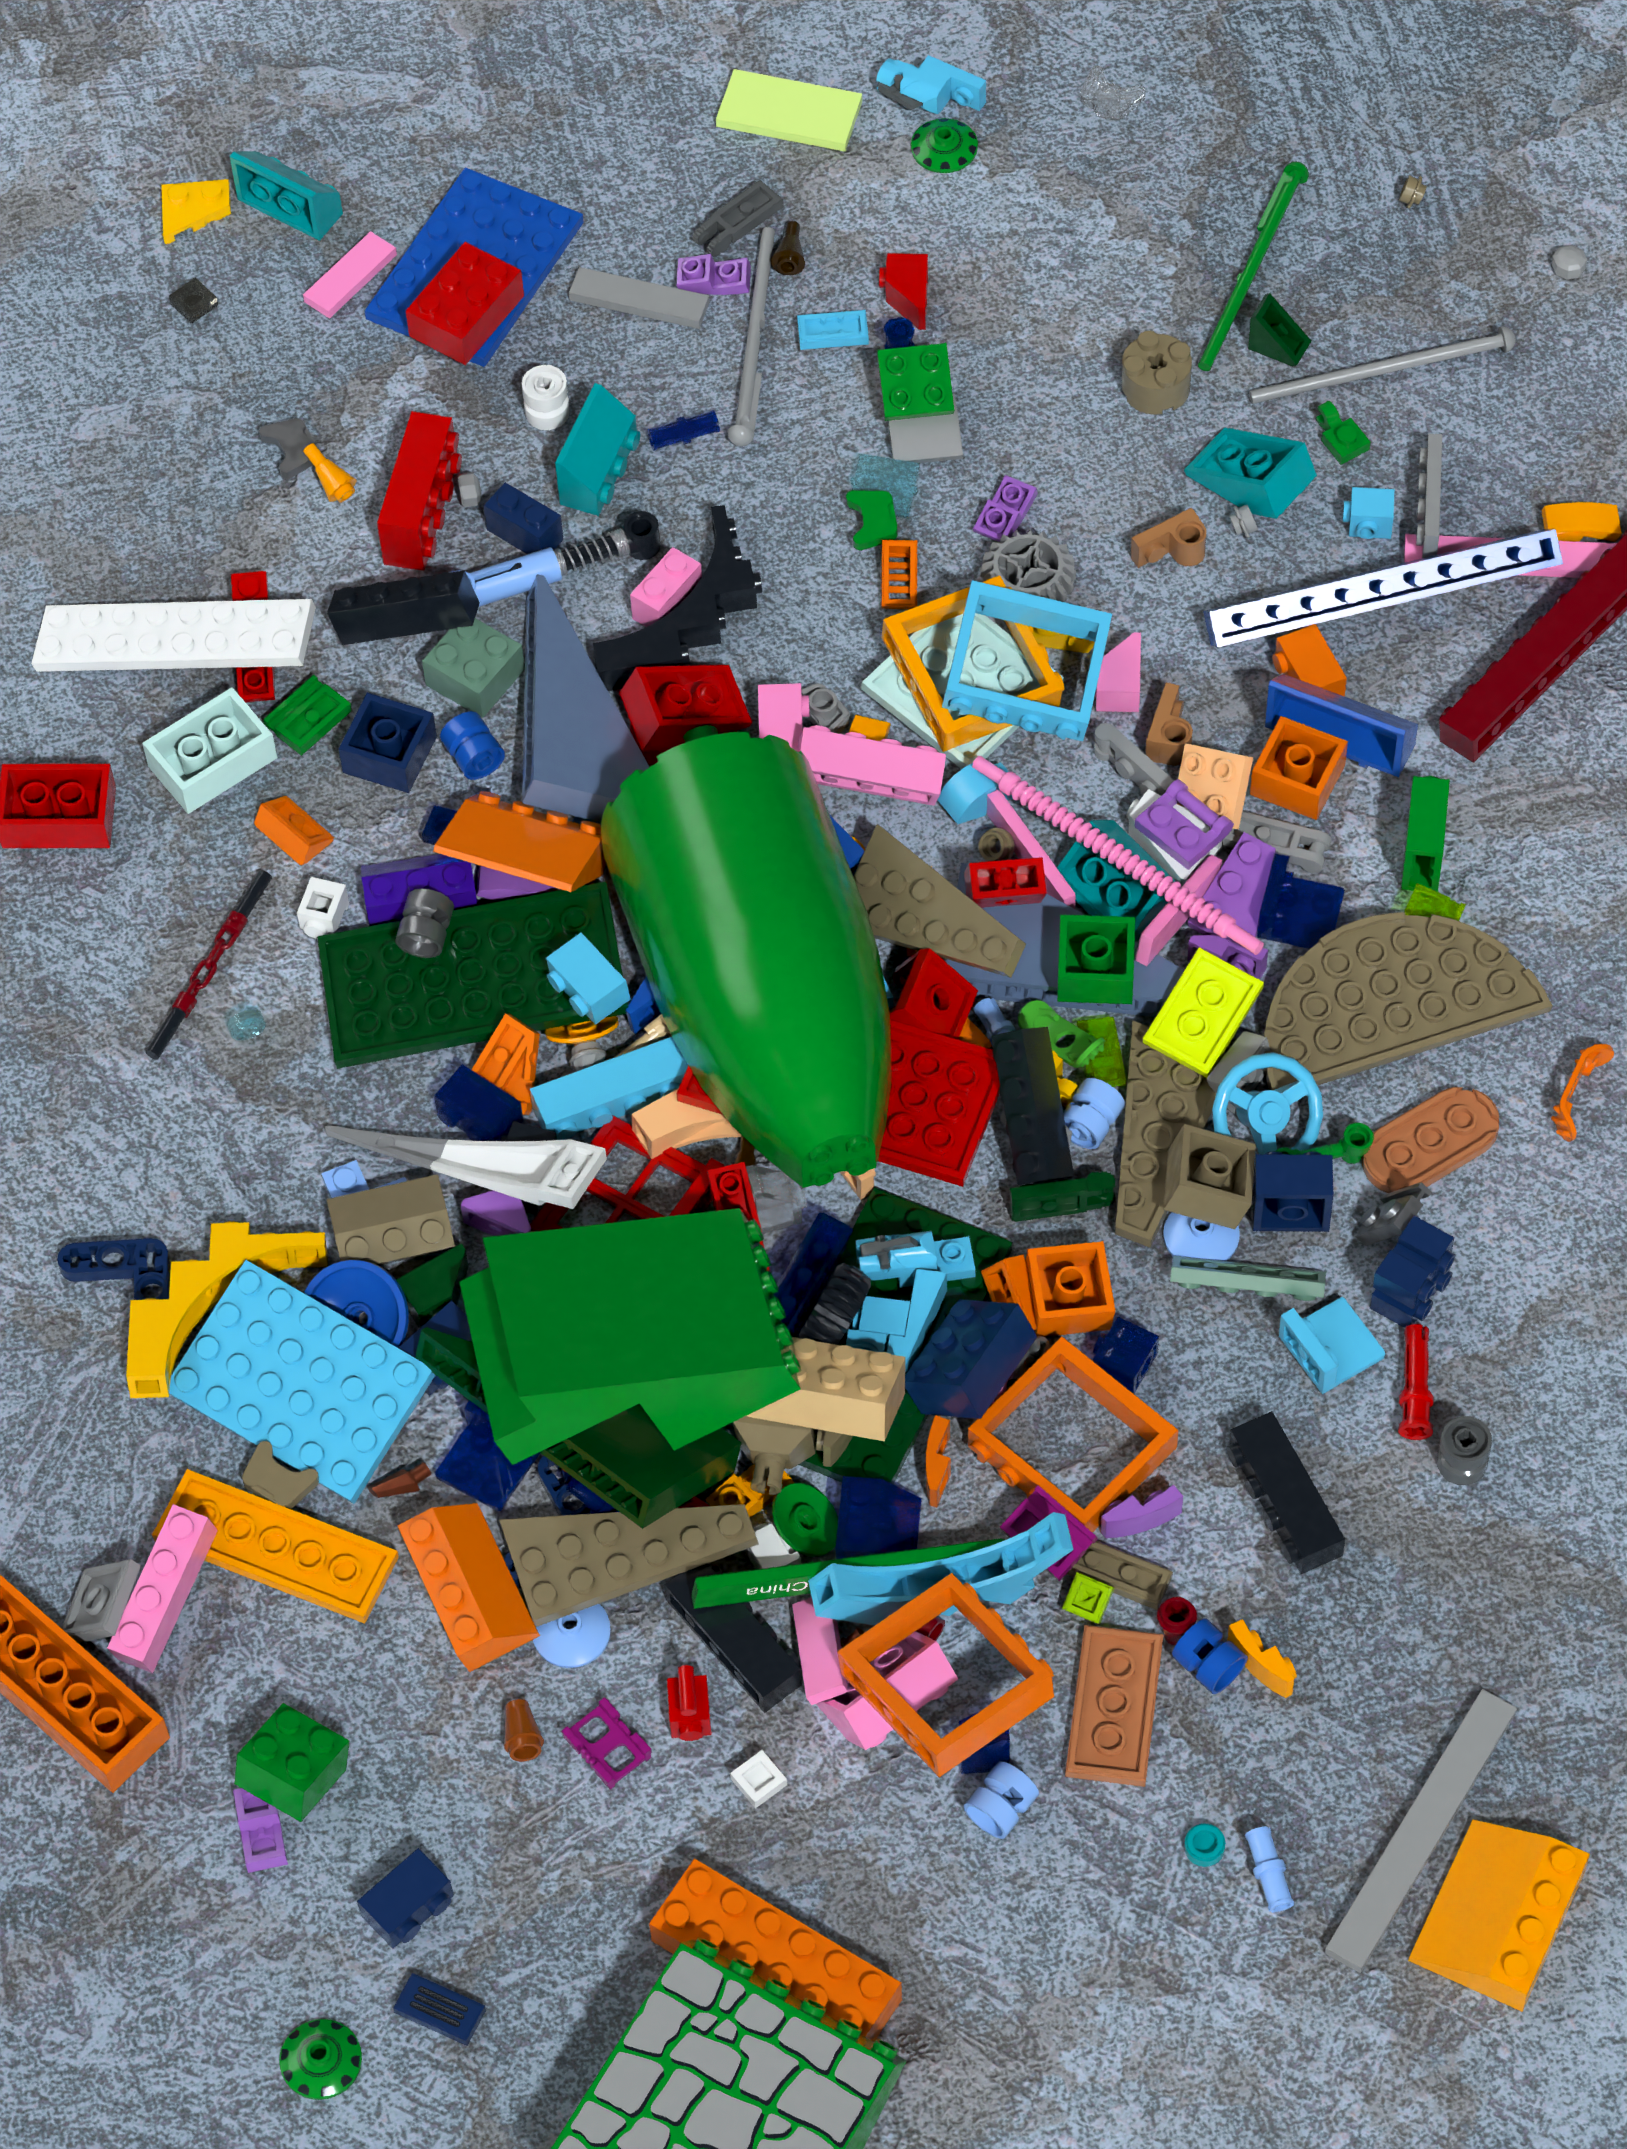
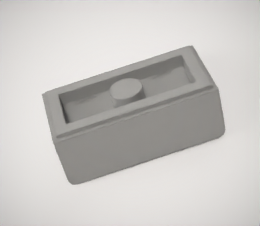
[1207,1031,1270,1113]

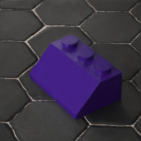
[361,854,478,926]

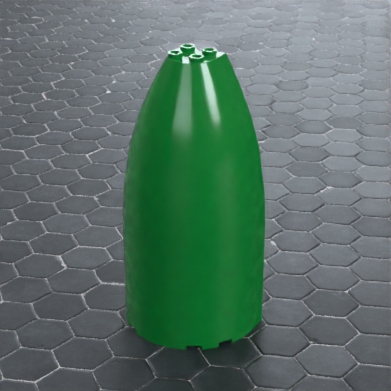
[601,732,891,1188]

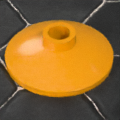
[545,1016,619,1047]

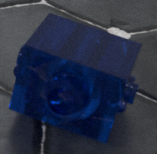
[1093,1317,1159,1394]

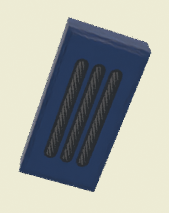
[393,1973,486,2046]

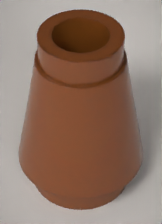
[504,1699,544,1762]

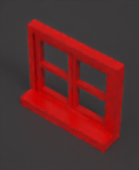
[530,1115,724,1232]

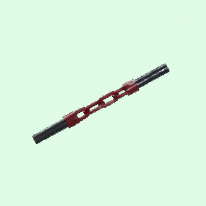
[146,870,272,1060]

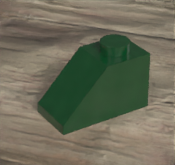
[396,1243,469,1328]

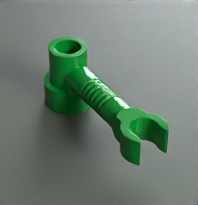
[1275,1123,1374,1164]

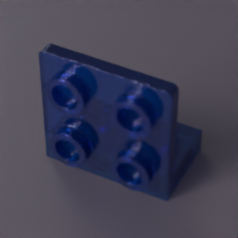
[1257,854,1345,949]
[435,1400,540,1511]

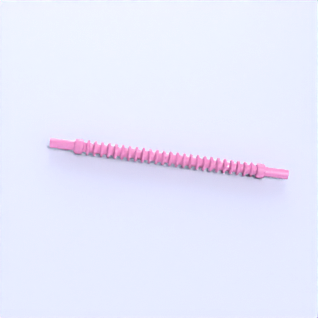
[972,756,1264,955]

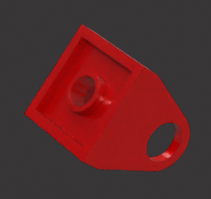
[889,948,978,1039]

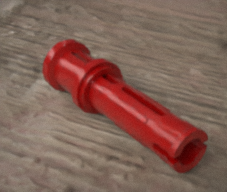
[1398,1324,1434,1440]

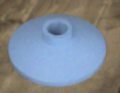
[1163,1212,1240,1261]
[533,1604,611,1668]

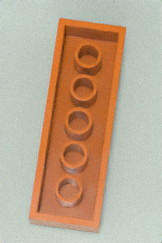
[0,1575,170,1793]
[649,1858,902,2042]

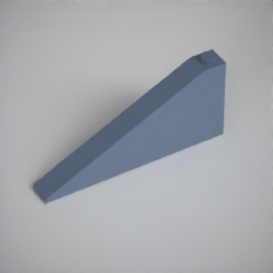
[522,574,649,822]
[946,863,1185,1017]

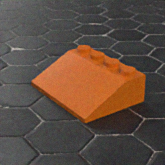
[433,791,606,892]

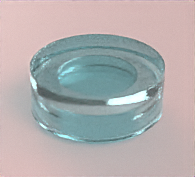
[227,1009,266,1041]

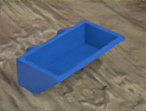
[1265,674,1418,777]

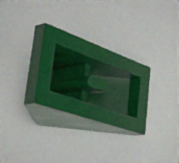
[1248,293,1312,367]

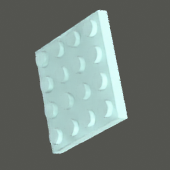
[861,613,1064,769]

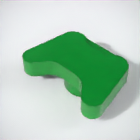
[846,490,898,551]

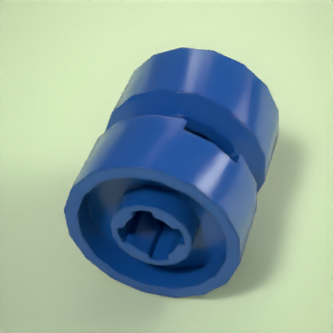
[440,711,505,780]
[1172,1618,1248,1694]

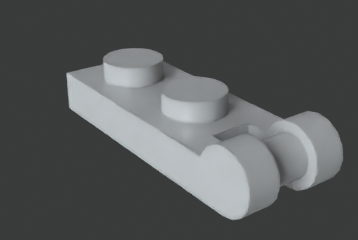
[1094,723,1174,796]
[1223,811,1331,873]

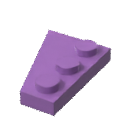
[1188,832,1276,937]

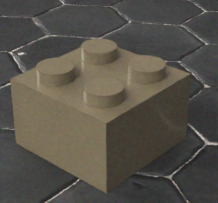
[1163,1124,1256,1229]

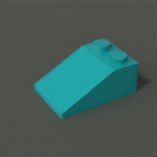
[1184,427,1317,519]

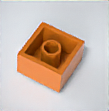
[1250,716,1348,820]
[1025,1241,1115,1337]

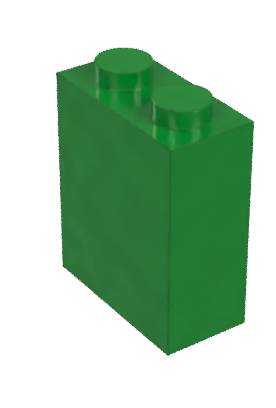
[1401,776,1450,893]

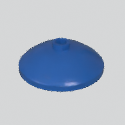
[304,1260,409,1348]

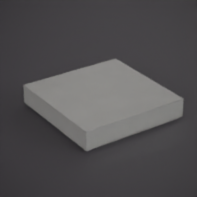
[62,1559,141,1643]

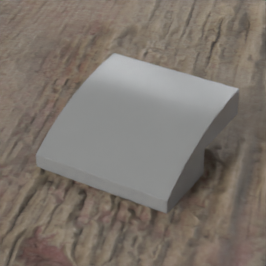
[888,394,963,466]

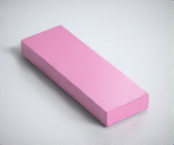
[303,231,397,319]
[792,1597,848,1705]

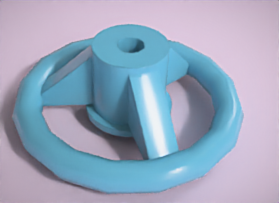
[1212,1052,1323,1166]

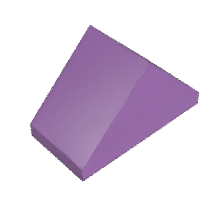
[460,1190,531,1236]

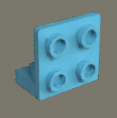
[1279,1297,1385,1394]

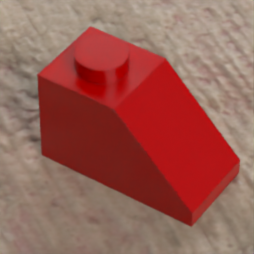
[879,253,928,330]

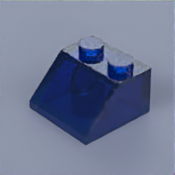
[836,1476,922,1559]

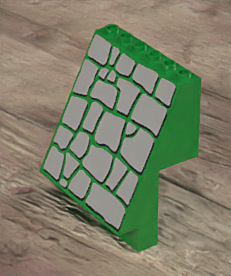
[551,1938,907,2149]

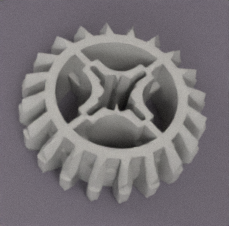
[980,528,1076,602]

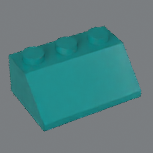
[229,151,343,241]
[555,383,640,516]
[1057,820,1182,941]

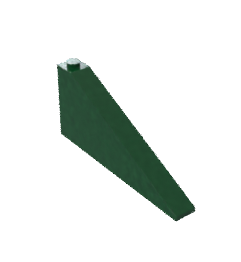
[415,1327,742,1529]

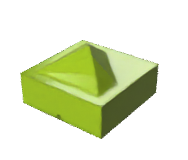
[1062,1572,1115,1624]

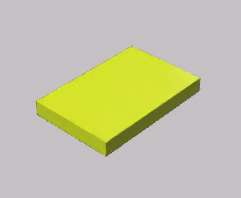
[1143,947,1264,1078]

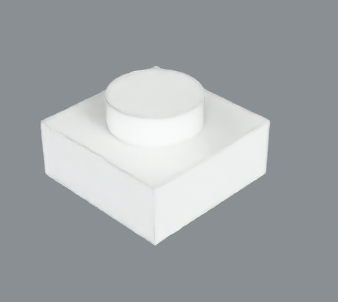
[730,1750,787,1809]

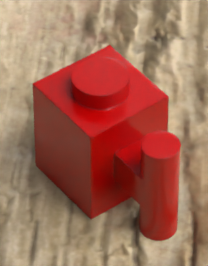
[667,1665,711,1741]

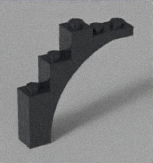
[593,505,762,691]

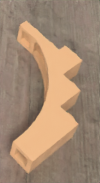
[632,1088,876,1200]

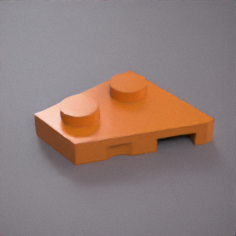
[467,1013,540,1116]

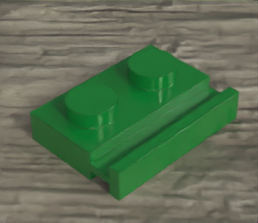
[263,675,352,756]

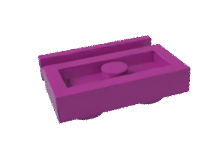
[1000,1485,1098,1581]

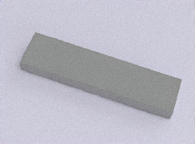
[569,267,710,329]

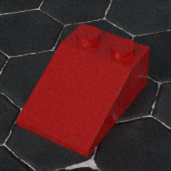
[619,665,752,751]

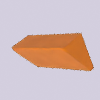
[254,795,334,865]

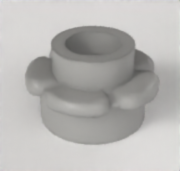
[1229,504,1258,538]

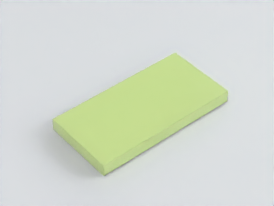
[716,69,863,152]

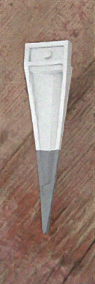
[325,1125,607,1209]

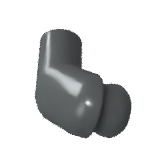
[1007,1335,1050,1386]

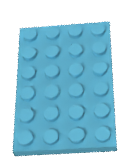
[169,1259,435,1504]

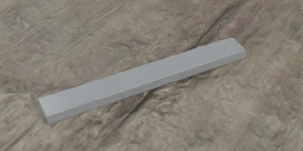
[1325,1689,1517,1974]

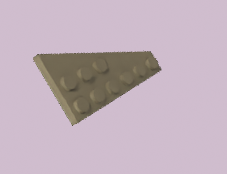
[853,824,1026,978]
[1115,1021,1225,1248]
[499,1504,759,1627]

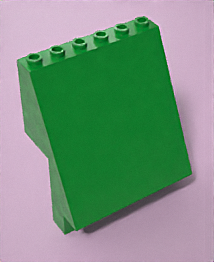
[459,1208,801,1465]

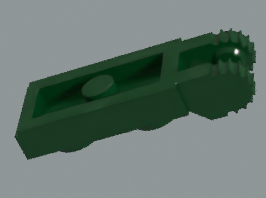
[1010,1171,1115,1222]

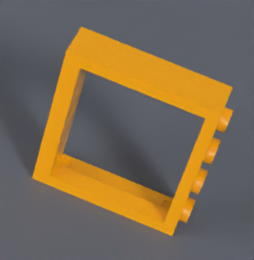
[881,575,1064,752]

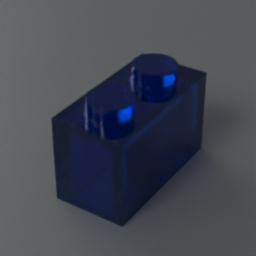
[434,1064,524,1141]

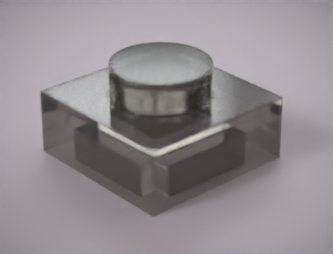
[169,277,218,324]

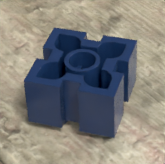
[1370,1215,1456,1328]

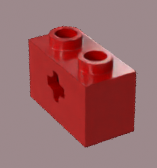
[964,857,1047,908]

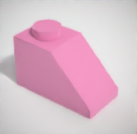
[1094,632,1141,712]

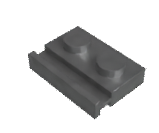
[1355,1182,1432,1246]

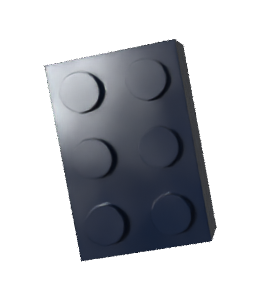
[905,1300,1037,1419]

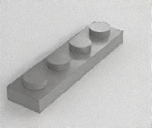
[1416,434,1443,558]

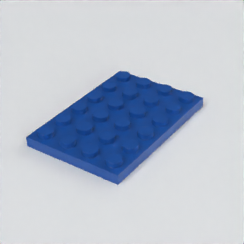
[365,167,584,367]

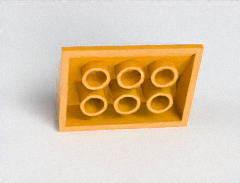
[1408,1820,1590,2012]

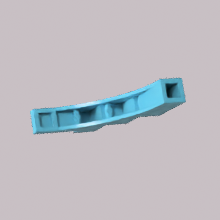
[808,1512,1074,1625]

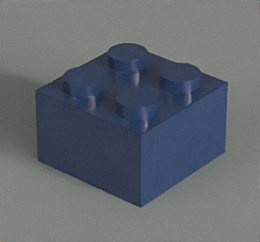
[338,693,437,793]
[1252,1151,1334,1232]

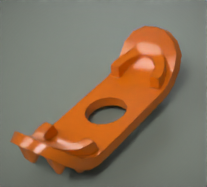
[1551,1044,1614,1142]

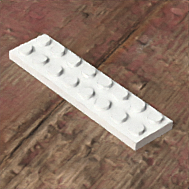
[31,599,316,672]

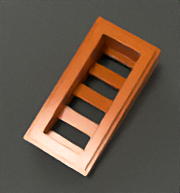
[881,540,917,609]
[981,1255,1037,1330]

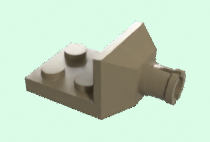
[733,1416,818,1495]

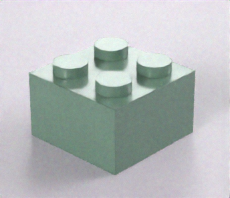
[422,618,525,718]

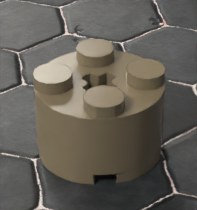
[1121,331,1192,415]

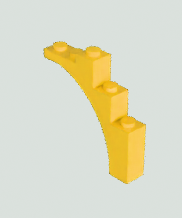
[126,1221,328,1398]

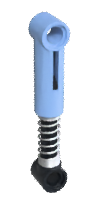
[451,511,661,607]

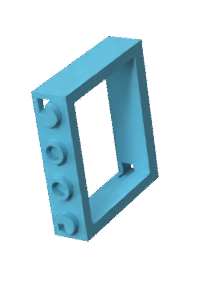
[942,580,1112,742]

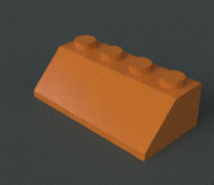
[397,1503,540,1672]

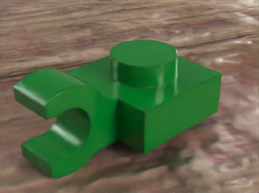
[1316,401,1371,465]

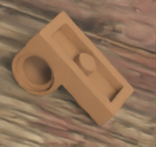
[1131,508,1206,568]
[1145,682,1193,766]

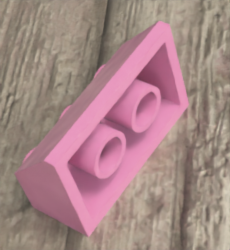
[816,1631,958,1750]

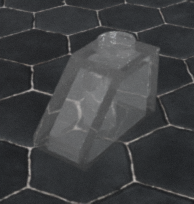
[746,1165,807,1234]

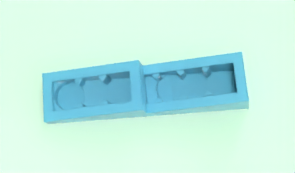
[887,1269,947,1375]

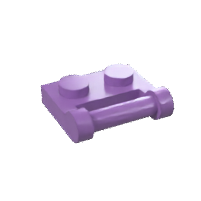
[1135,779,1234,870]

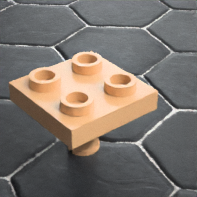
[1177,743,1253,829]

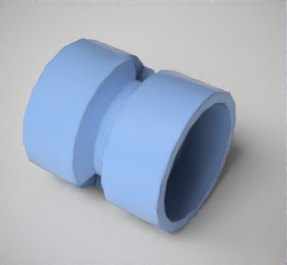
[1063,1078,1125,1149]
[964,1761,1039,1839]

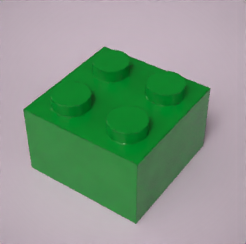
[1057,915,1135,1004]
[234,1703,350,1822]

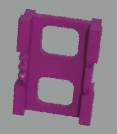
[561,1697,652,1790]

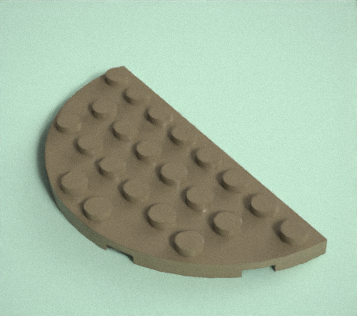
[1264,912,1553,1090]

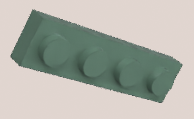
[1170,1256,1326,1301]

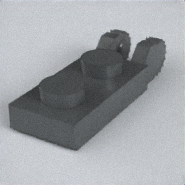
[692,180,784,257]

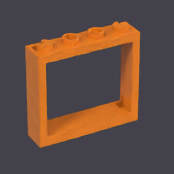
[968,1336,1178,1533]
[837,1573,1054,1778]

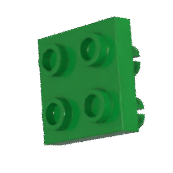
[877,343,955,421]

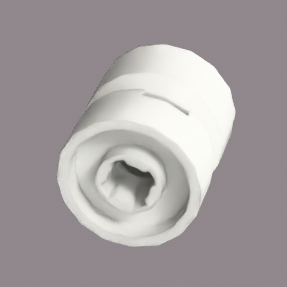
[522,365,570,430]

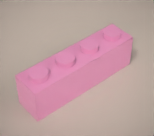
[797,725,946,806]
[107,1504,218,1673]

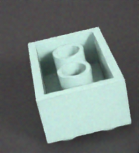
[142,687,277,814]

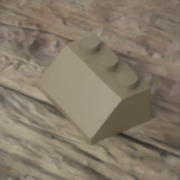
[326,1174,455,1266]

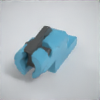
[876,55,986,114]
[855,1230,975,1288]

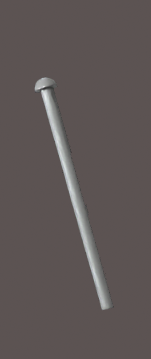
[728,227,775,447]
[1249,326,1516,404]

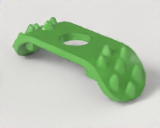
[1017,1000,1106,1068]

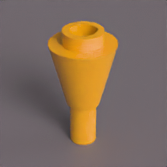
[303,443,357,503]

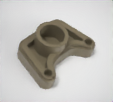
[242,1441,319,1509]

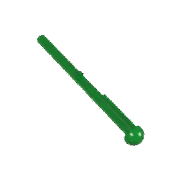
[1198,161,1309,371]

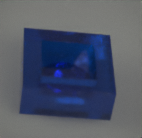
[422,805,457,845]

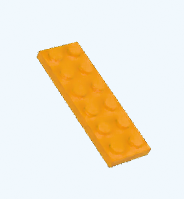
[152,1469,399,1624]

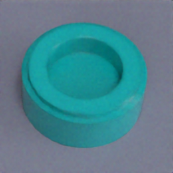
[1184,1823,1226,1867]

